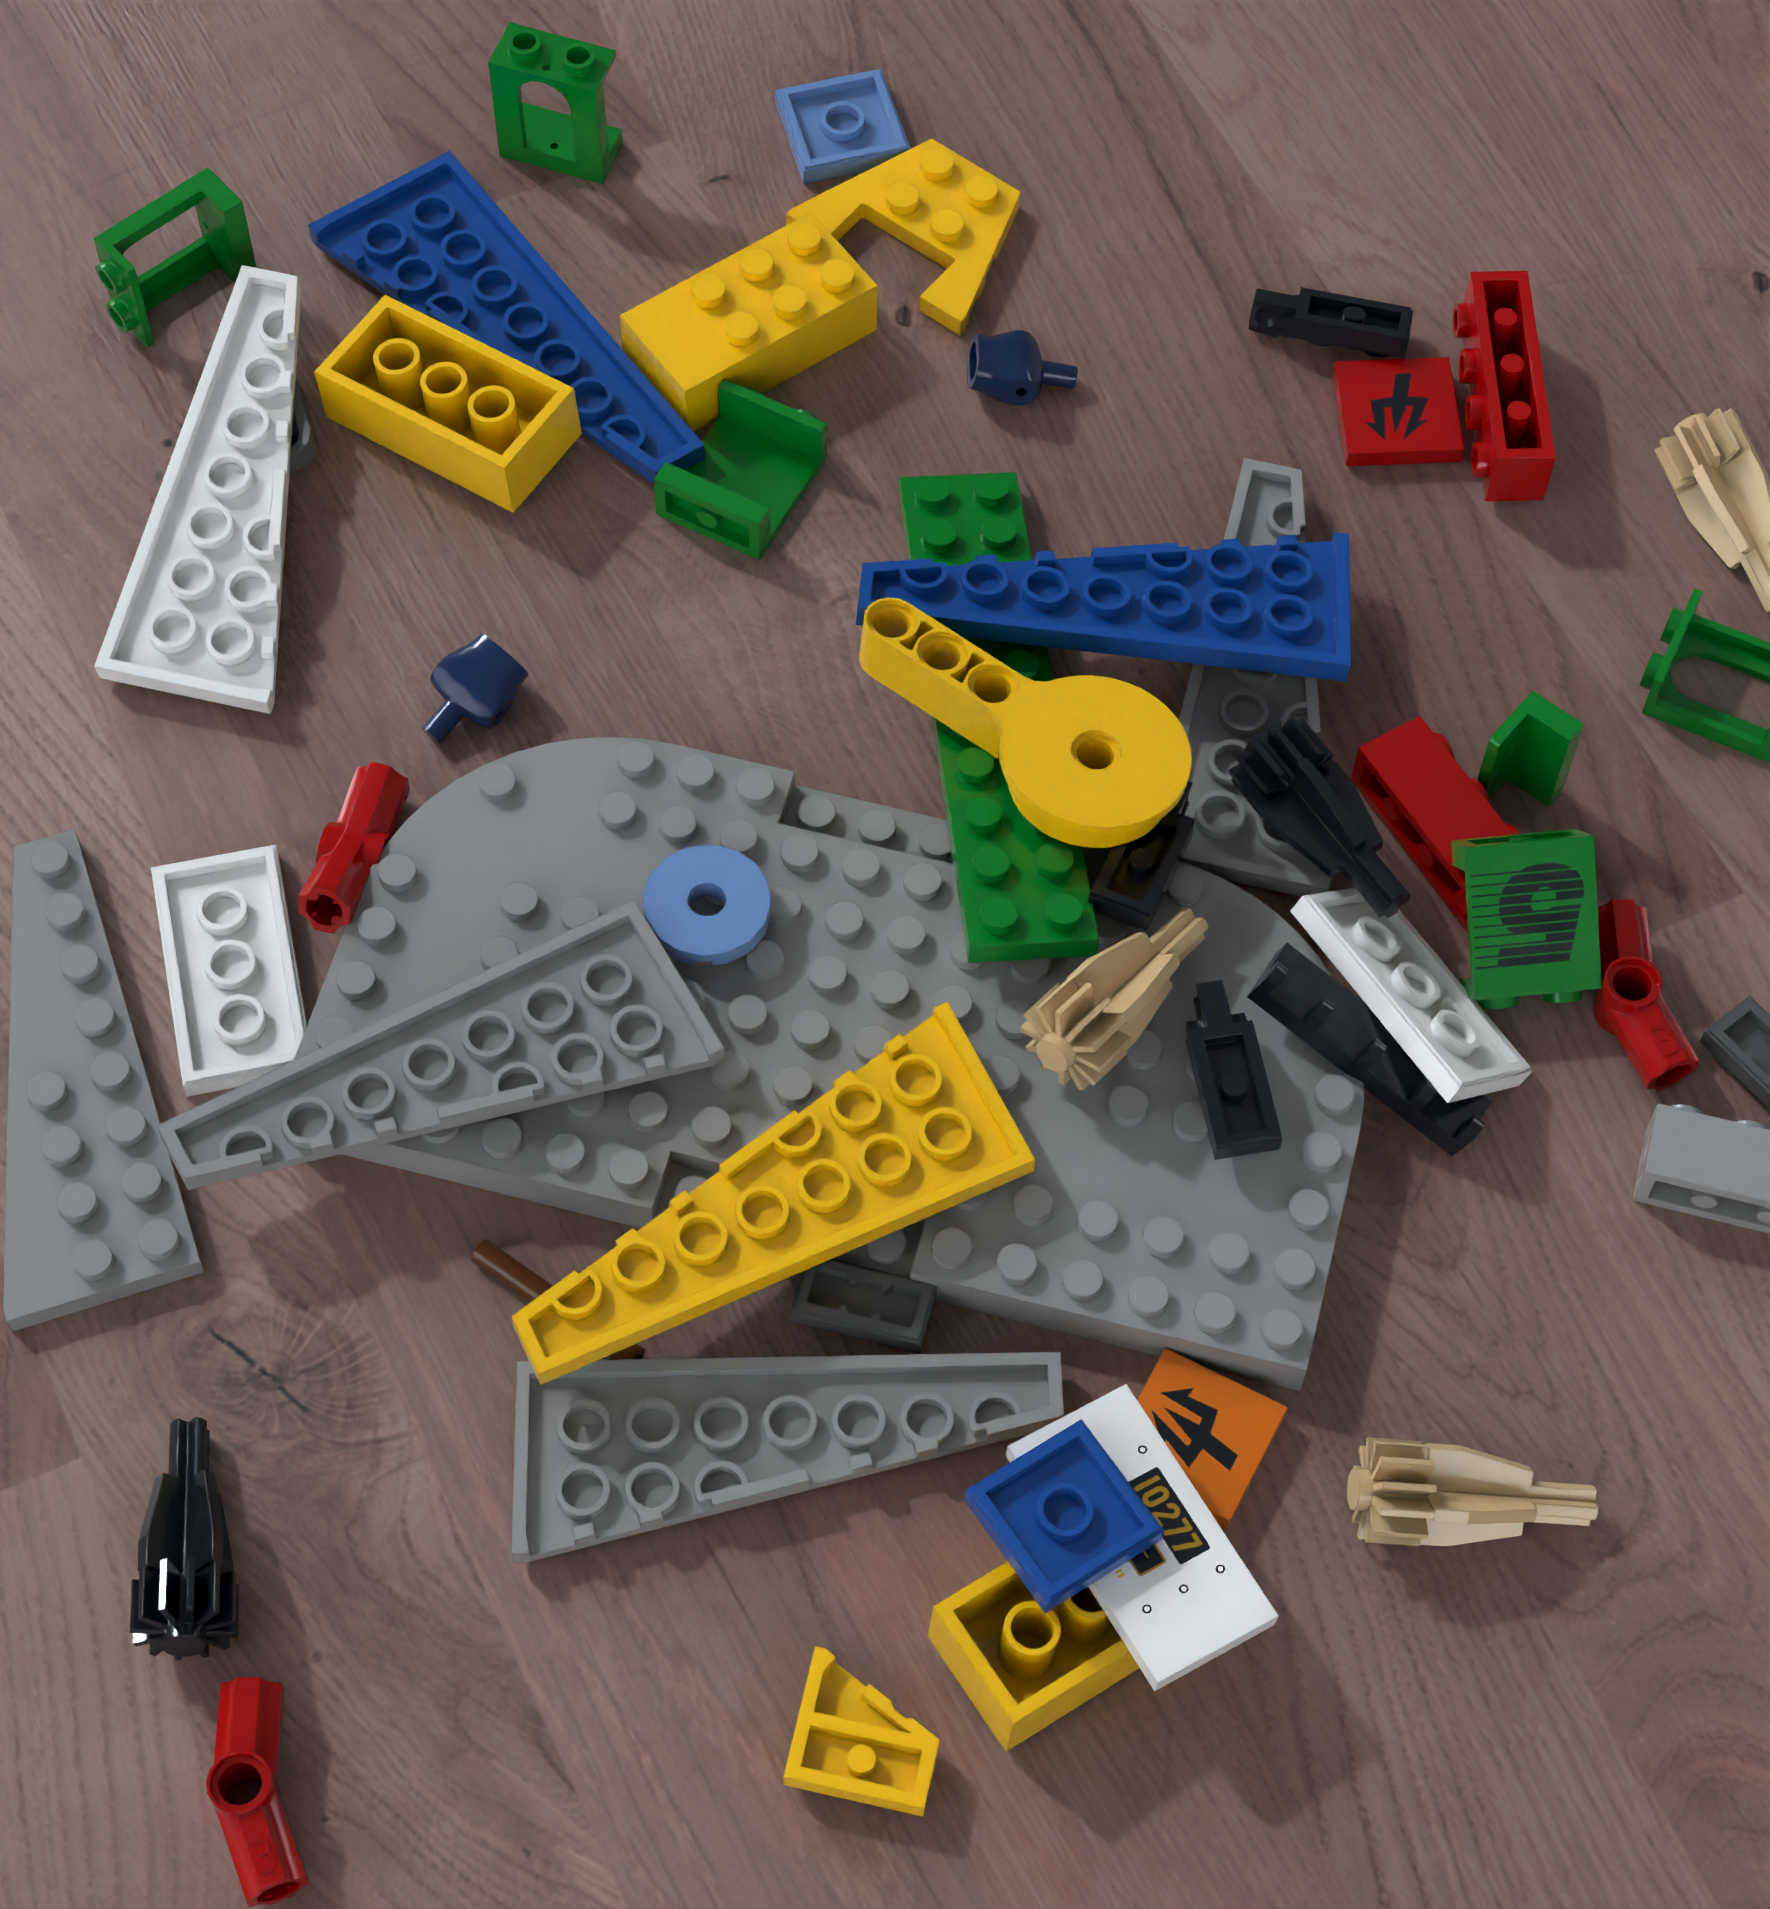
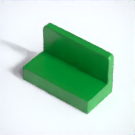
[1477,691,1585,808]

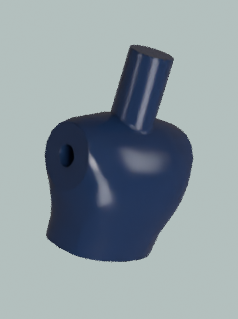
[967,330,1078,405]
[422,633,529,744]

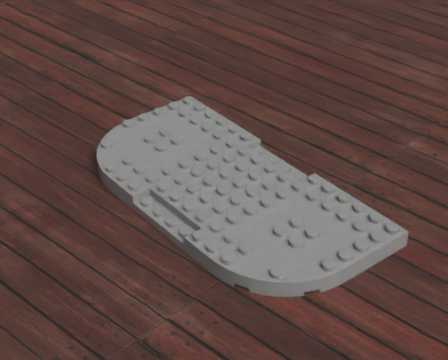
[293,737,1364,1391]

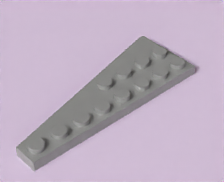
[156,900,725,1190]

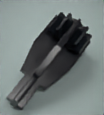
[1229,717,1410,918]
[129,1417,239,1660]

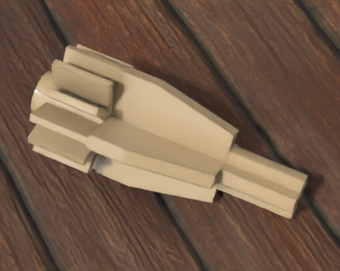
[1654,408,1770,613]
[1020,907,1209,1090]
[1347,1437,1599,1546]

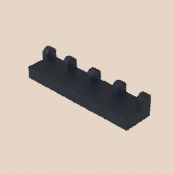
[1247,943,1492,1156]

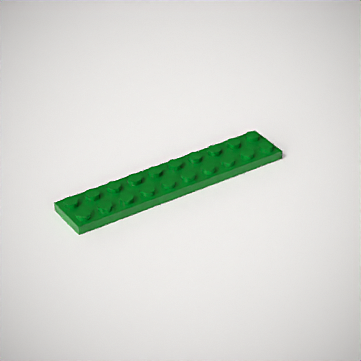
[898,472,1099,963]

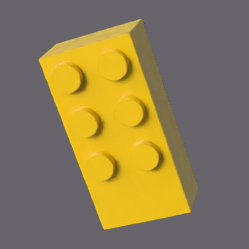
[620,212,878,432]
[314,295,582,513]
[927,1561,1139,1752]

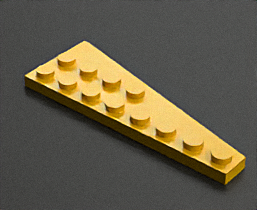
[511,1002,1035,1385]

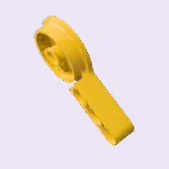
[859,598,1192,848]

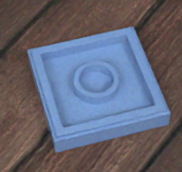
[775,69,911,185]

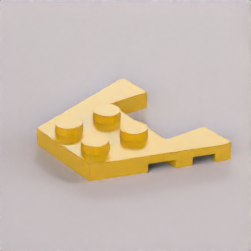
[786,138,1021,336]

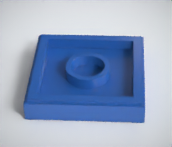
[964,1419,1164,1613]

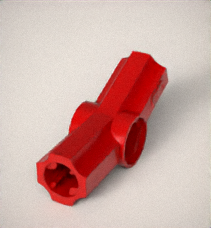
[298,762,410,934]
[1593,899,1700,1091]
[206,1677,309,1907]

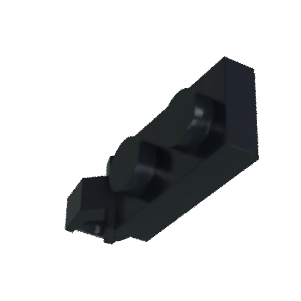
[1249,287,1413,359]
[1088,781,1195,931]
[1186,980,1282,1160]

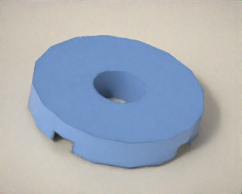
[642,844,772,966]

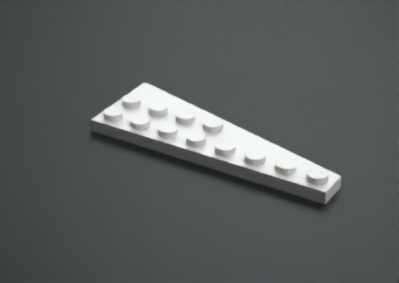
[94,265,301,714]

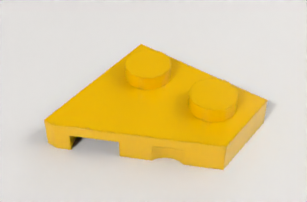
[783,1646,939,1817]

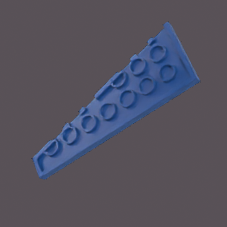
[308,151,705,484]
[856,532,1351,681]

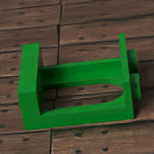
[488,22,623,184]
[93,167,257,348]
[1639,589,1770,763]

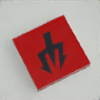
[1332,357,1464,466]

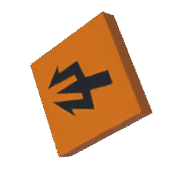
[1137,1348,1288,1529]

